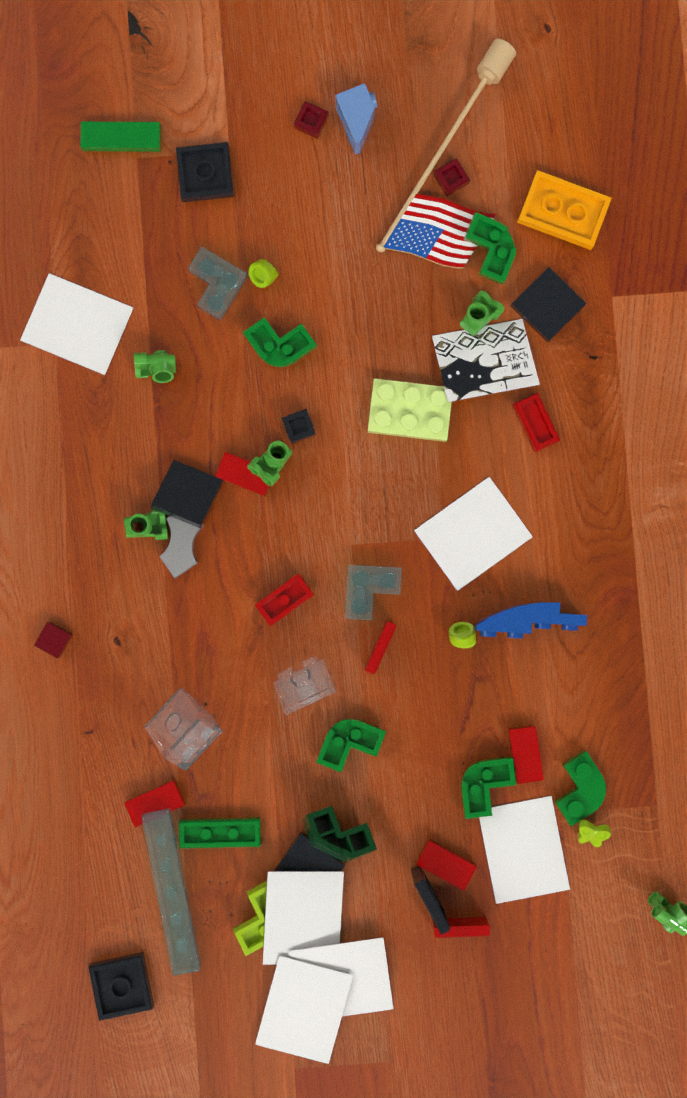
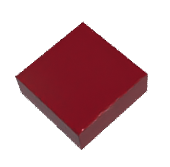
[294,101,329,139]
[433,158,470,197]
[34,622,73,658]

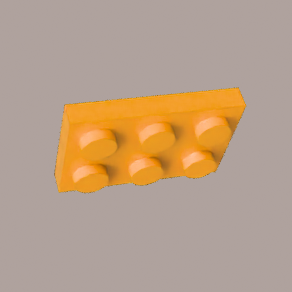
[517,170,612,250]

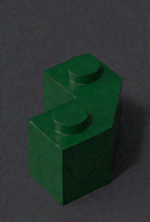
[302,806,377,863]

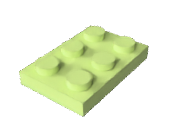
[368,379,452,442]

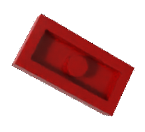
[255,573,314,627]

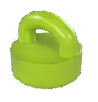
[249,259,278,288]
[449,622,476,649]

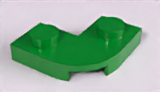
[464,212,516,285]
[243,317,317,367]
[316,719,386,772]
[554,750,606,826]
[461,756,516,819]

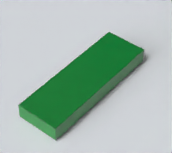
[80,121,161,152]
[179,817,261,849]

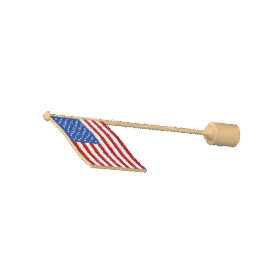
[376,39,516,268]

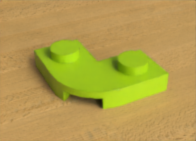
[233,881,267,956]

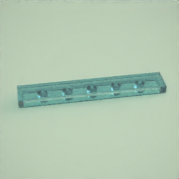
[142,809,201,976]

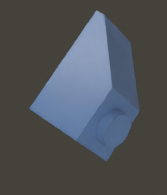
[335,83,377,155]

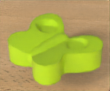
[578,820,611,847]

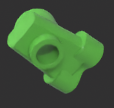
[460,290,505,336]
[134,350,176,383]
[247,441,292,486]
[124,509,168,540]
[648,892,687,936]

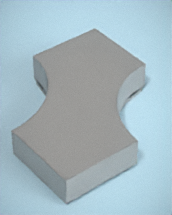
[160,516,204,578]

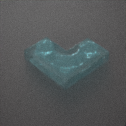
[188,246,248,321]
[345,565,402,620]

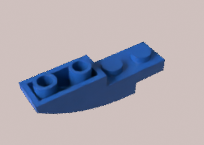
[474,602,587,639]

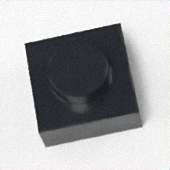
[282,409,316,444]

